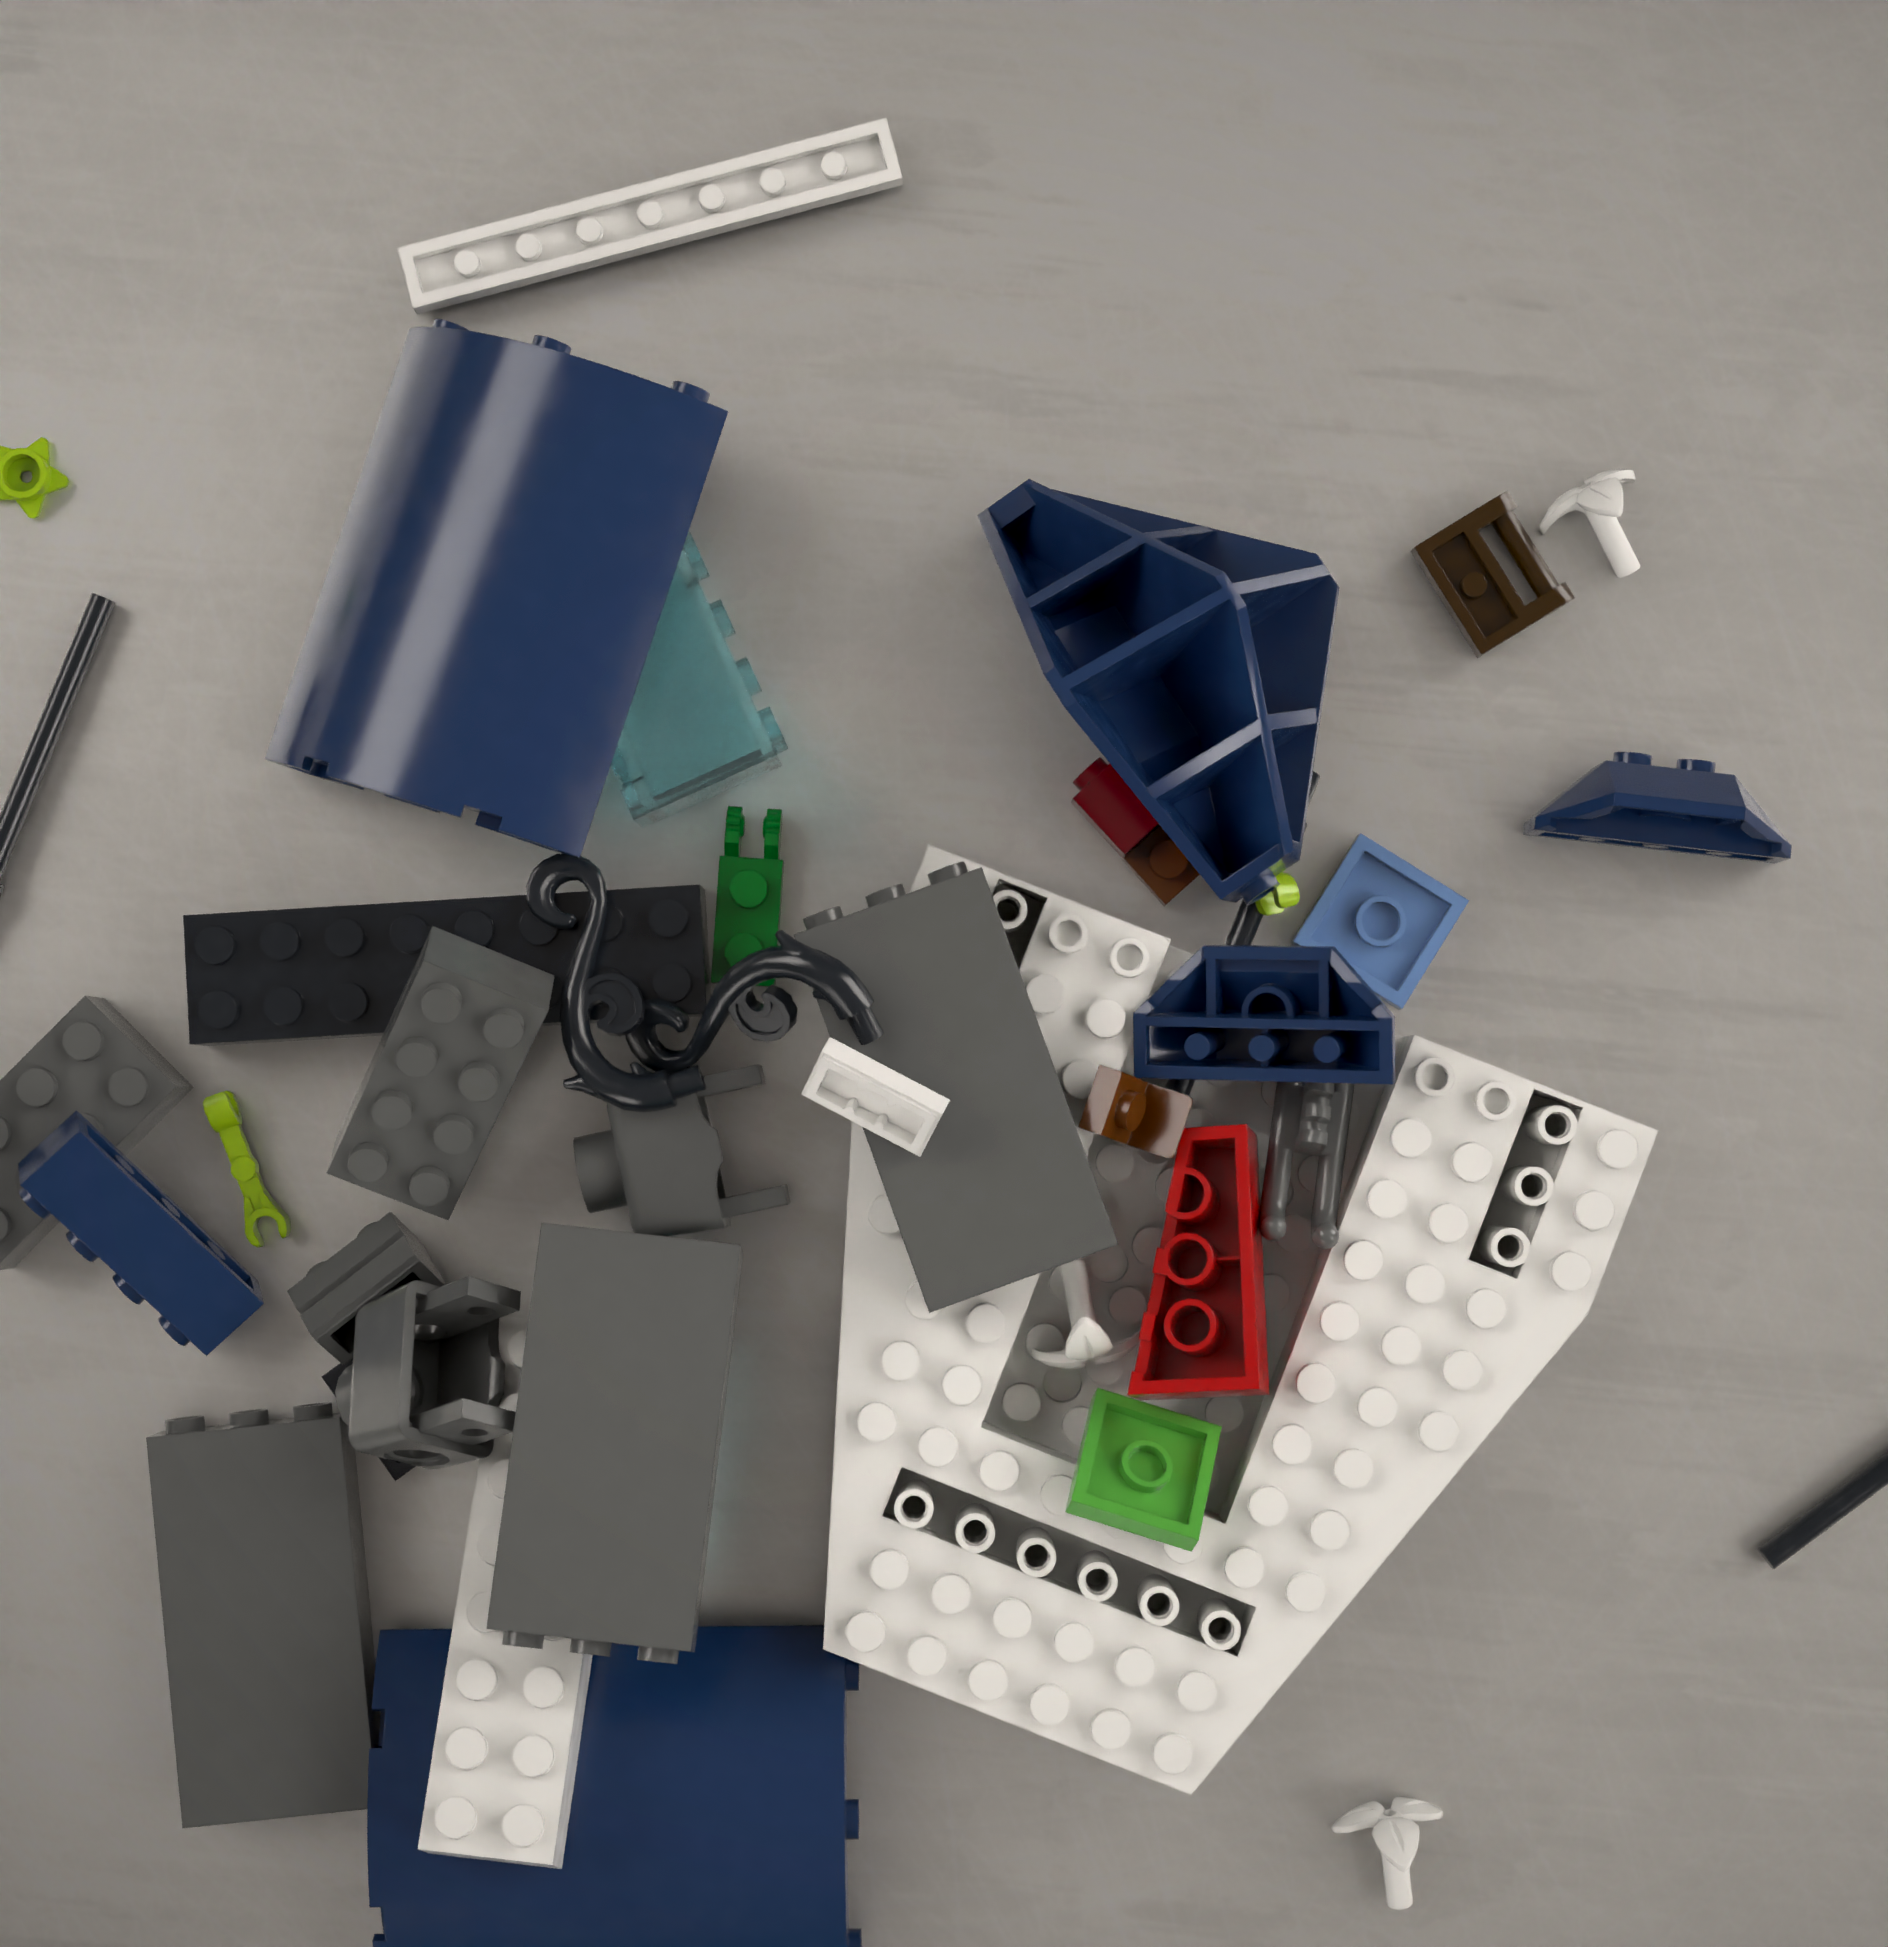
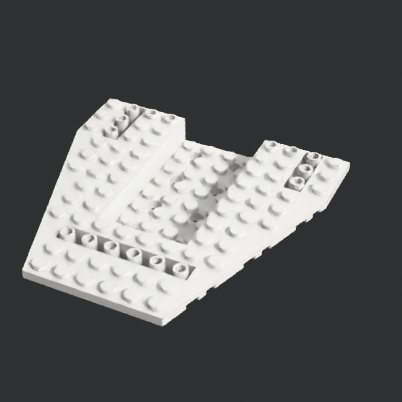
[823,844,1659,1795]

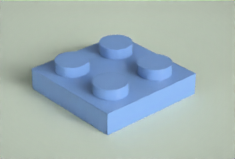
[1291,833,1469,1010]

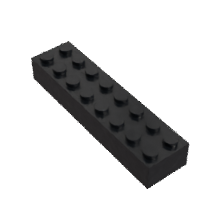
[183,884,711,1046]

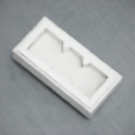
[801,1037,950,1157]

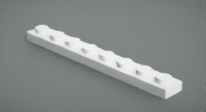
[397,118,903,315]

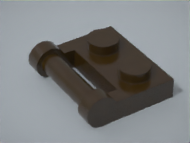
[1410,491,1575,658]

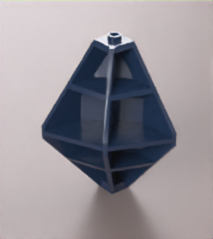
[977,478,1340,905]

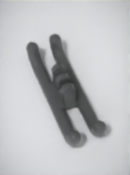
[1259,1082,1355,1249]

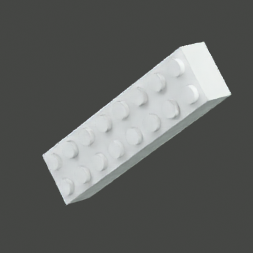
[418,1316,593,1869]

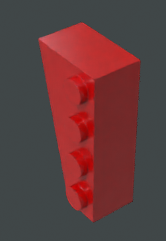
[1127,1124,1270,1401]

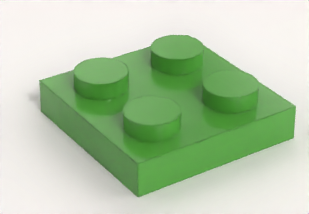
[1065,1388,1222,1552]

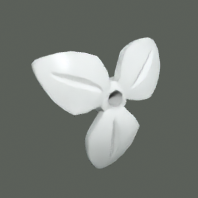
[1539,469,1640,578]
[1031,1260,1141,1369]
[1332,1797,1443,1910]

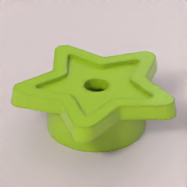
[0,437,69,518]

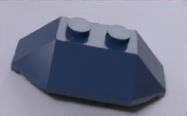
[1523,752,1792,864]
[1133,945,1395,1085]

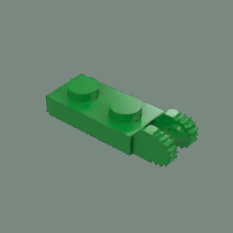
[711,806,784,987]

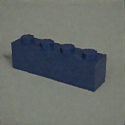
[18,1110,264,1356]

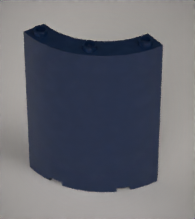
[265,319,728,858]
[367,1625,862,1947]

